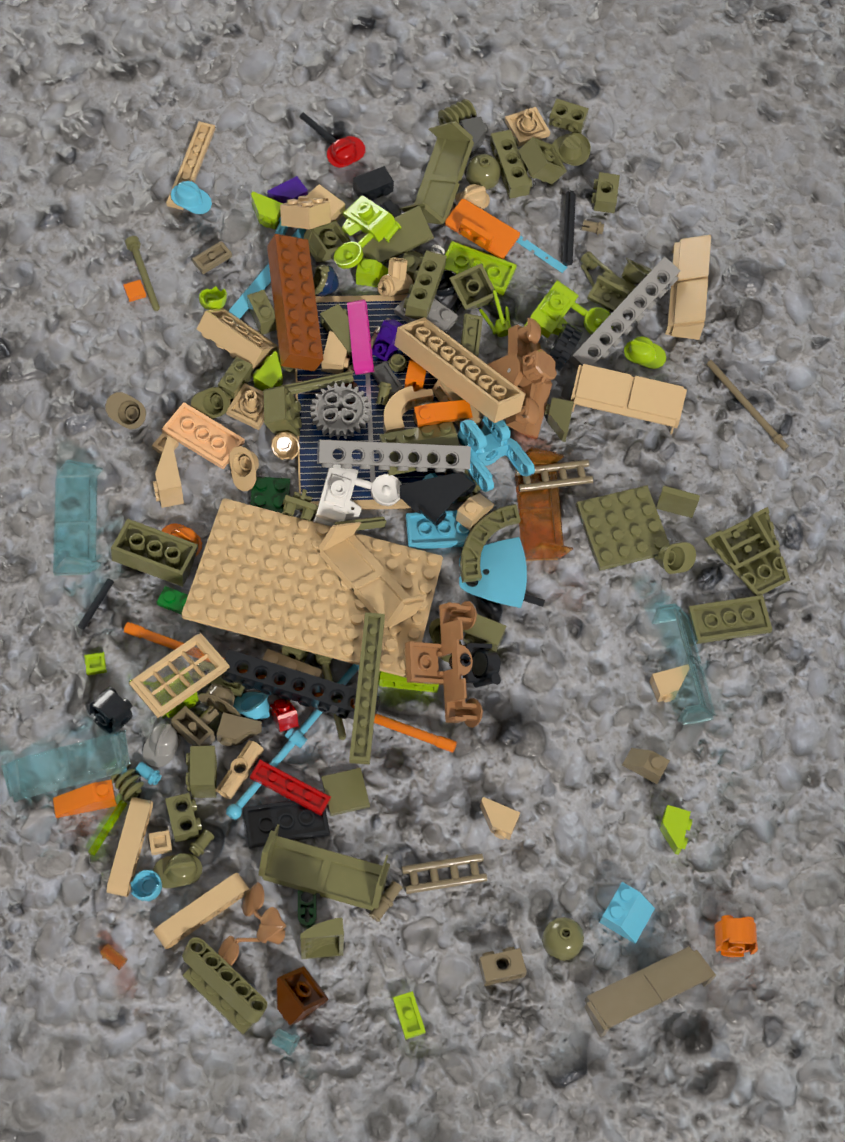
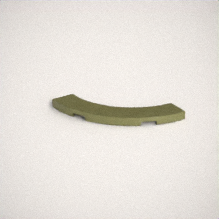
[460,504,521,583]

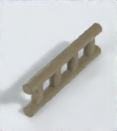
[515,459,593,492]
[402,853,487,894]

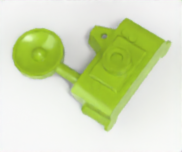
[334,196,401,269]
[524,280,613,338]

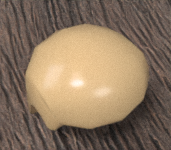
[271,431,300,460]

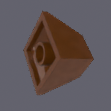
[277,966,329,1026]

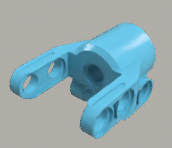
[457,416,535,492]

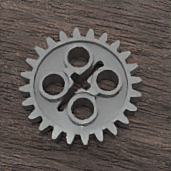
[310,382,371,439]

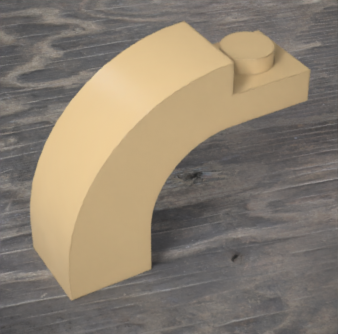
[383,386,434,434]

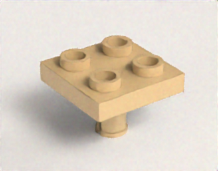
[505,107,550,147]
[226,383,264,430]

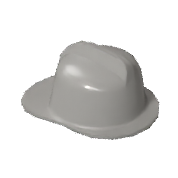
[142,723,182,768]

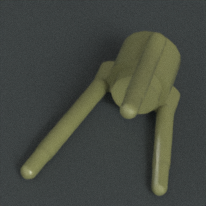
[580,251,617,288]

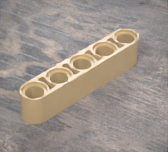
[107,797,153,897]
[153,873,250,949]

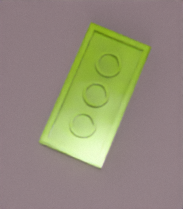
[444,241,517,295]

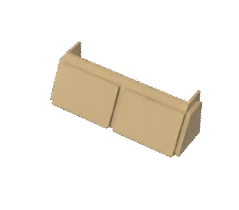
[665,235,711,340]
[571,364,687,434]
[318,522,427,628]

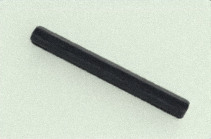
[562,190,576,266]

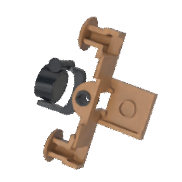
[405,601,501,728]

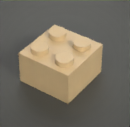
[280,196,331,229]

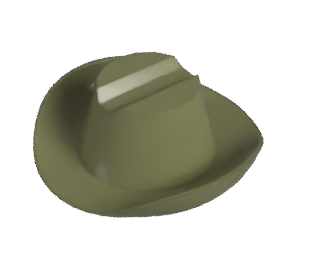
[552,133,591,166]

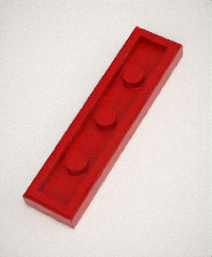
[250,759,331,816]

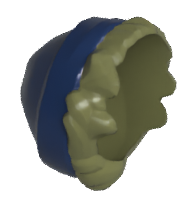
[313,265,339,296]

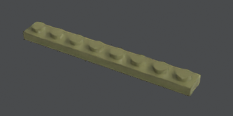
[349,612,385,765]

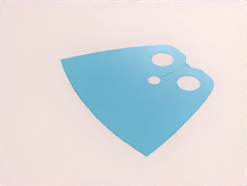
[459,537,527,608]

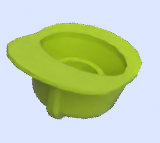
[624,336,666,369]

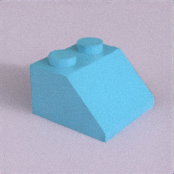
[599,882,655,944]

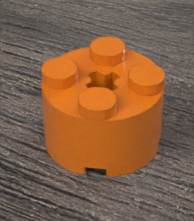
[714,915,758,957]

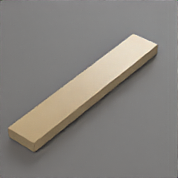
[166,121,215,210]

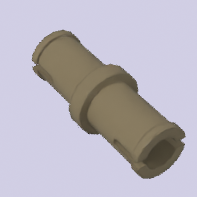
[368,881,403,922]

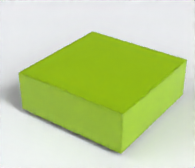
[84,652,107,675]

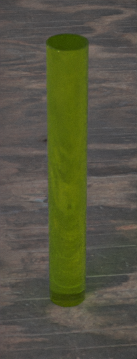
[88,800,127,856]

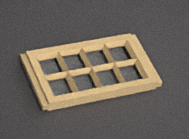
[129,633,230,718]

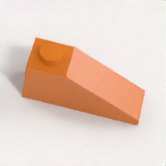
[414,400,473,427]
[53,780,117,818]

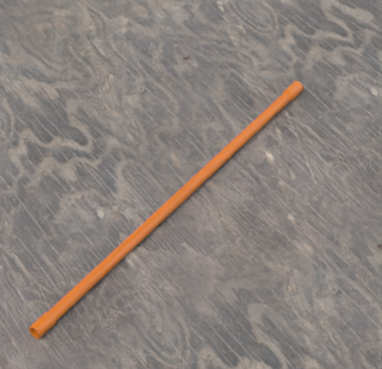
[124,622,457,753]

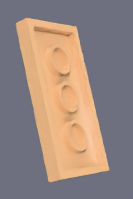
[162,402,245,469]

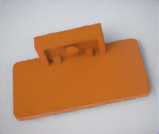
[445,199,520,259]

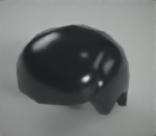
[436,270,456,297]

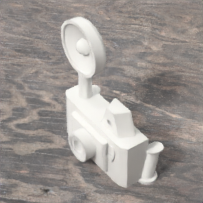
[313,465,402,526]

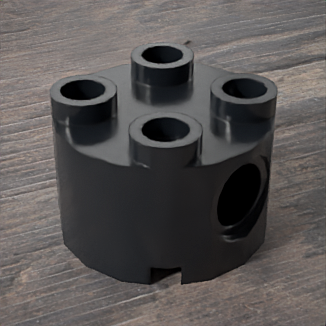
[87,686,133,735]

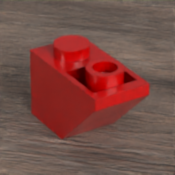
[270,699,299,732]

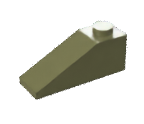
[320,304,352,363]

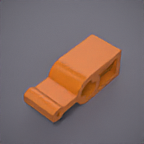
[404,358,427,392]

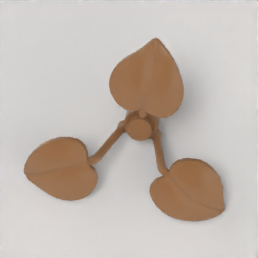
[218,882,286,966]

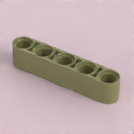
[182,937,268,1023]

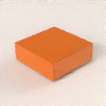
[123,280,146,302]

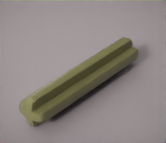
[334,516,386,531]

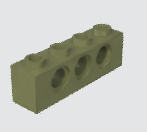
[490,130,532,199]
[403,250,447,319]

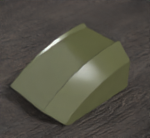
[304,221,351,262]

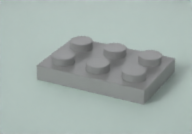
[394,294,459,333]

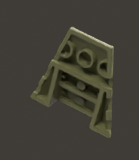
[704,507,790,596]

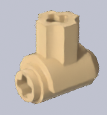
[378,257,414,297]

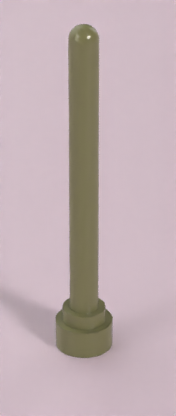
[125,236,160,311]
[315,654,346,740]

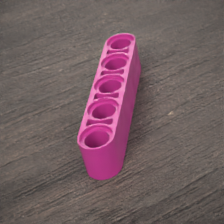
[347,299,374,375]

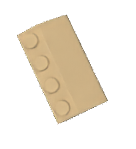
[197,308,279,369]

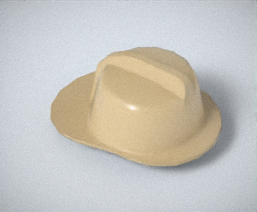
[455,184,490,209]
[229,446,259,491]

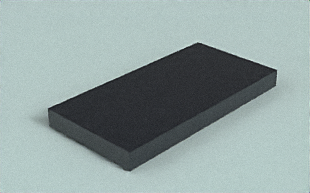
[243,800,330,849]

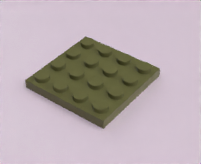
[576,485,670,571]

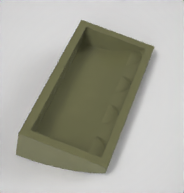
[300,917,344,959]

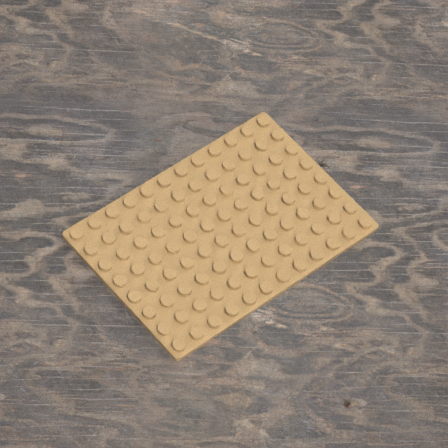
[182,499,443,678]

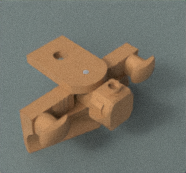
[487,318,557,439]

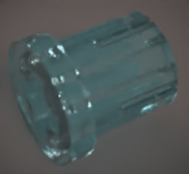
[272,1028,300,1056]

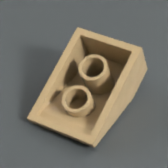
[153,437,184,508]

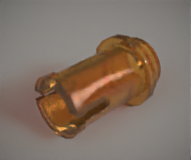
[100,944,128,970]

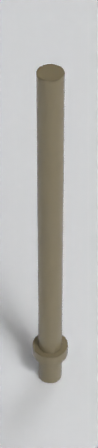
[706,360,789,451]

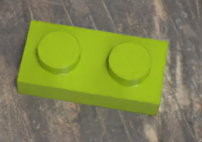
[392,991,426,1040]

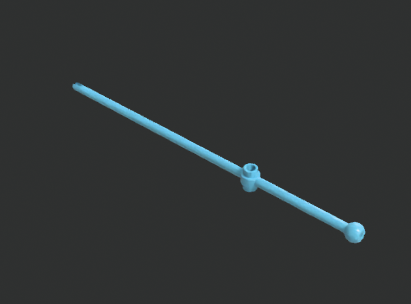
[226,664,359,820]

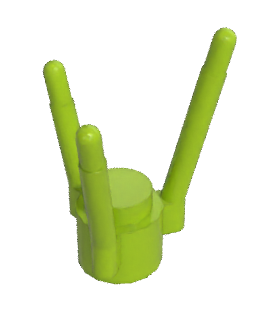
[479,290,511,337]

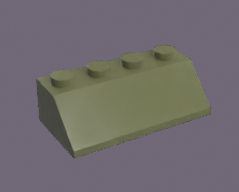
[379,421,459,476]
[111,518,198,587]

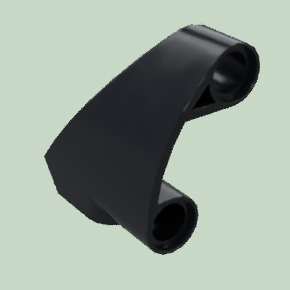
[400,472,476,526]

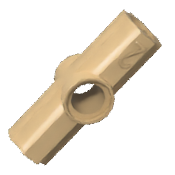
[216,740,264,800]

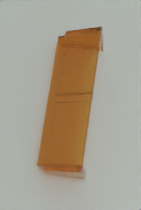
[514,447,573,561]

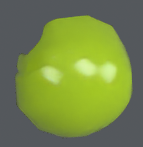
[199,286,227,310]

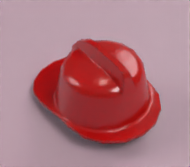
[327,136,366,168]

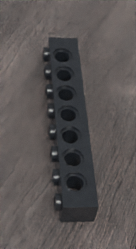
[221,649,380,720]

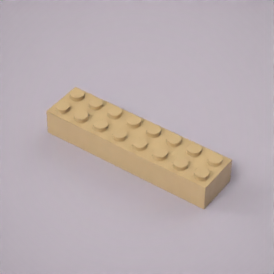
[394,317,525,423]

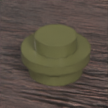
[389,354,407,372]

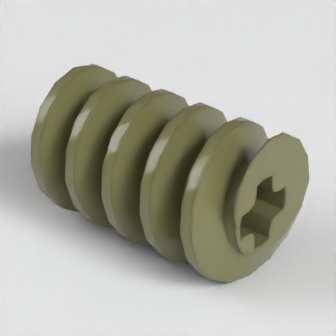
[438,99,477,125]
[103,756,144,801]

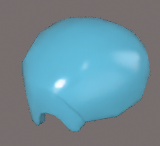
[130,870,162,901]

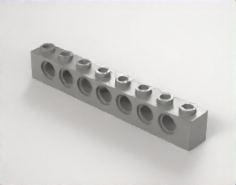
[569,257,680,369]
[317,440,471,473]

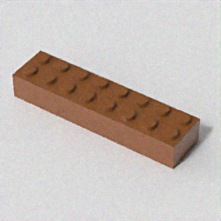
[267,234,324,371]

